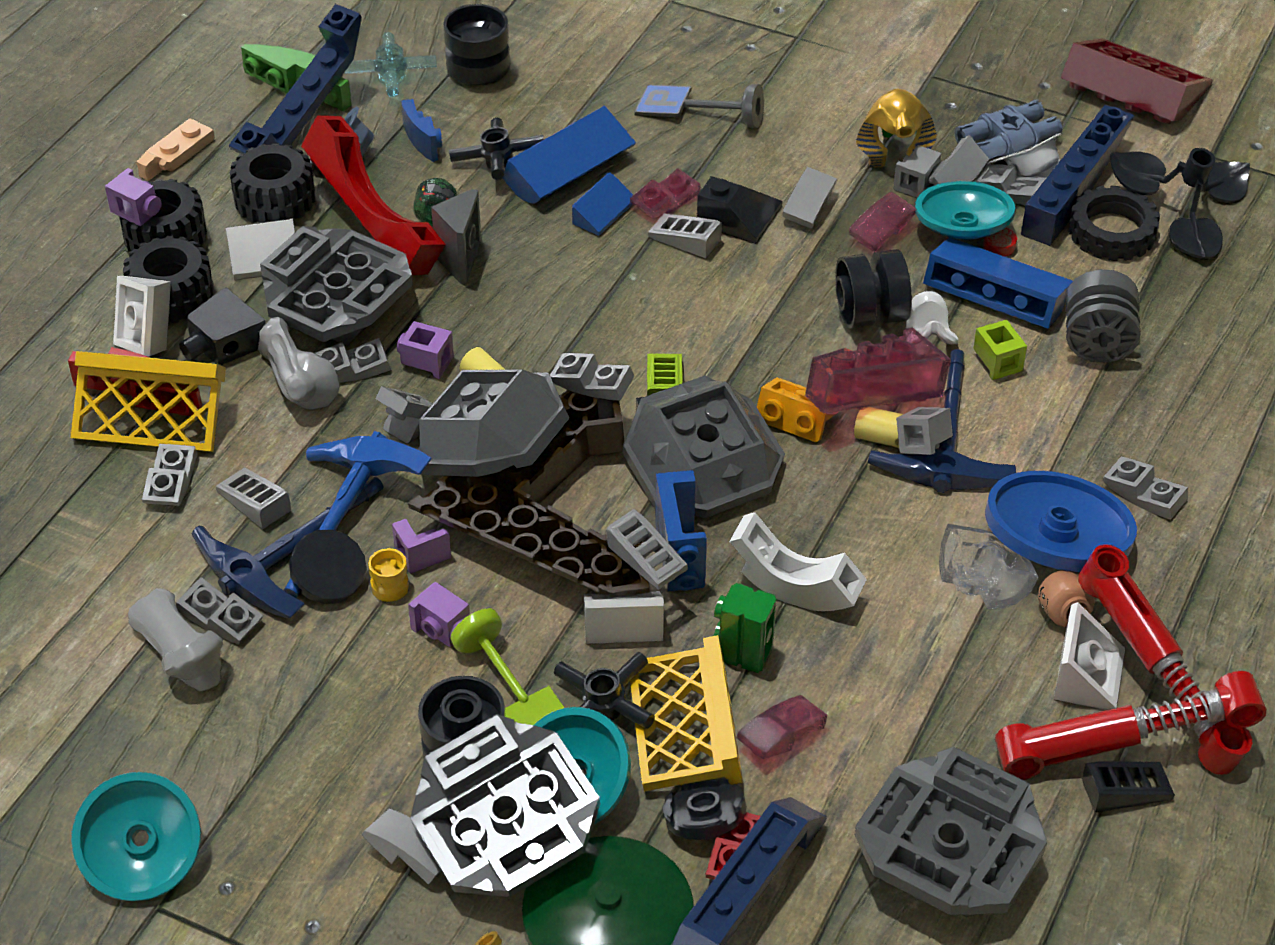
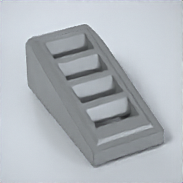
[648,213,722,259]
[216,467,291,530]
[607,509,688,590]

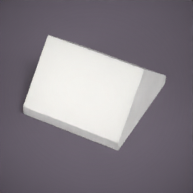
[226,219,295,280]
[113,276,171,356]
[584,591,664,644]
[1054,602,1125,710]

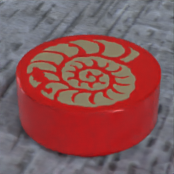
[983,227,1017,257]

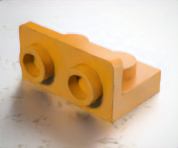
[757,377,841,442]

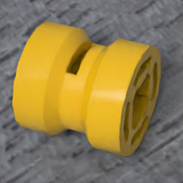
[368,548,409,602]

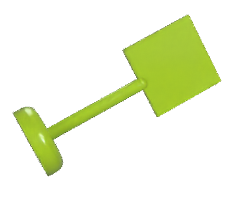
[450,608,564,725]

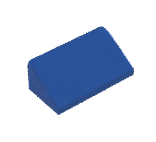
[572,173,636,236]

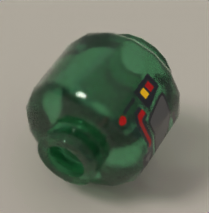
[413,178,458,226]

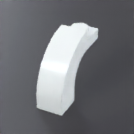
[730,512,867,611]

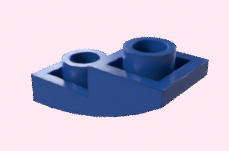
[401,99,443,161]

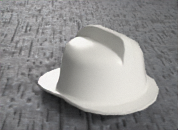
[987,133,1061,178]

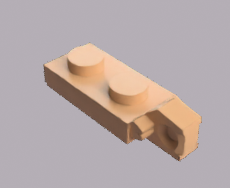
[136,118,215,181]

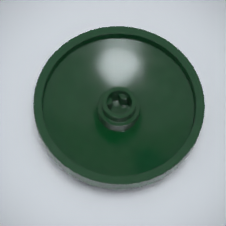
[522,836,694,945]

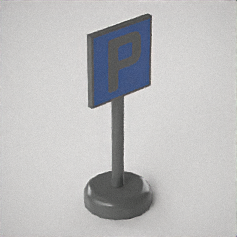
[634,84,764,128]

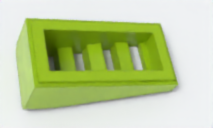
[647,354,683,396]

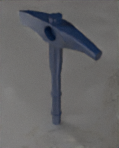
[868,349,1017,493]
[191,477,384,619]

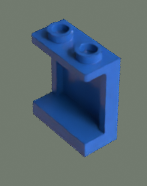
[655,470,707,591]

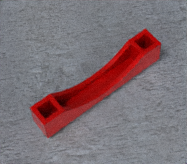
[301,115,446,275]

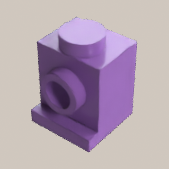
[105,168,161,226]
[397,321,454,379]
[408,582,470,647]

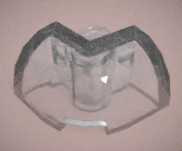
[939,524,1039,609]

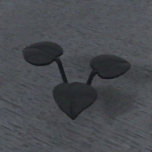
[1110,148,1250,260]

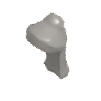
[258,317,339,410]
[128,588,223,691]

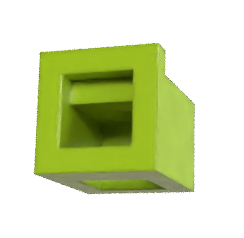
[973,319,1027,380]

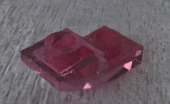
[629,168,701,218]
[849,191,916,252]
[736,695,828,759]

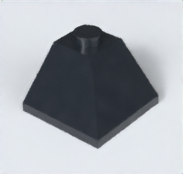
[697,176,783,244]

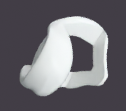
[903,291,959,345]

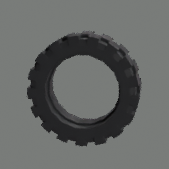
[1069,186,1160,261]

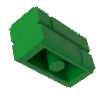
[714,583,777,673]

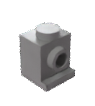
[893,145,941,198]
[896,407,953,455]

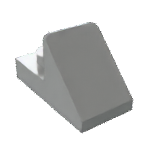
[375,386,433,443]

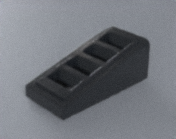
[1082,761,1175,813]

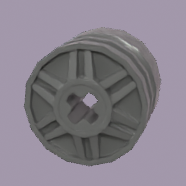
[1066,269,1141,363]

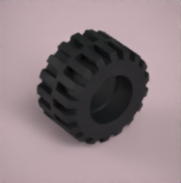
[230,143,316,223]
[119,179,207,251]
[123,236,214,323]

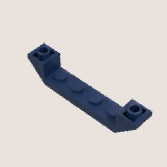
[229,4,362,154]
[672,797,827,945]

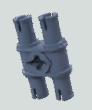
[954,100,1062,160]

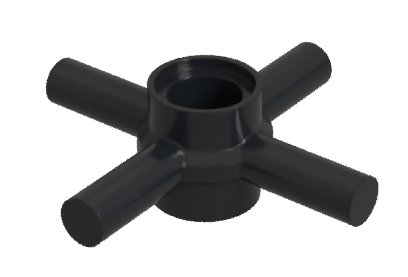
[449,118,544,180]
[554,652,655,729]

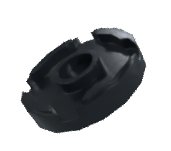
[289,530,367,604]
[662,777,747,840]

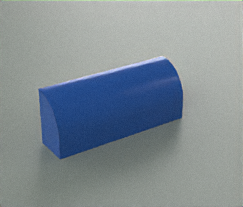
[503,105,636,204]
[923,237,1073,329]

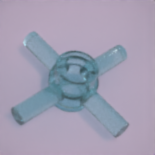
[345,32,437,97]

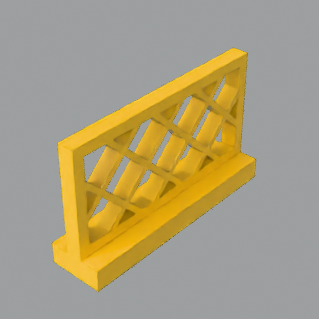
[70,351,226,452]
[630,635,743,791]

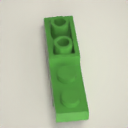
[241,44,352,111]

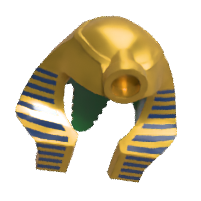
[856,88,937,168]

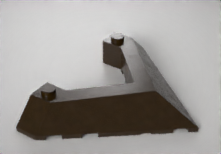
[408,390,650,598]

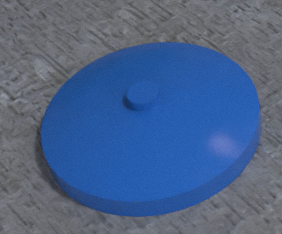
[985,471,1137,572]

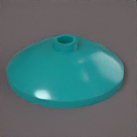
[915,181,1015,240]
[534,707,631,824]
[71,772,201,901]

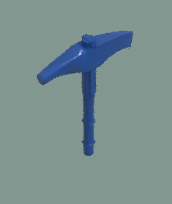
[284,431,432,598]

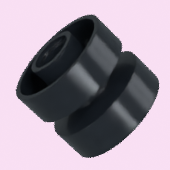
[443,4,510,85]
[835,249,912,328]
[418,676,505,760]

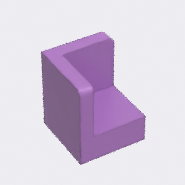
[392,519,451,574]

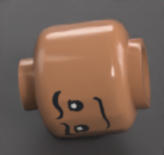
[1038,570,1095,627]

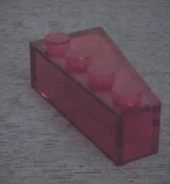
[805,327,951,414]

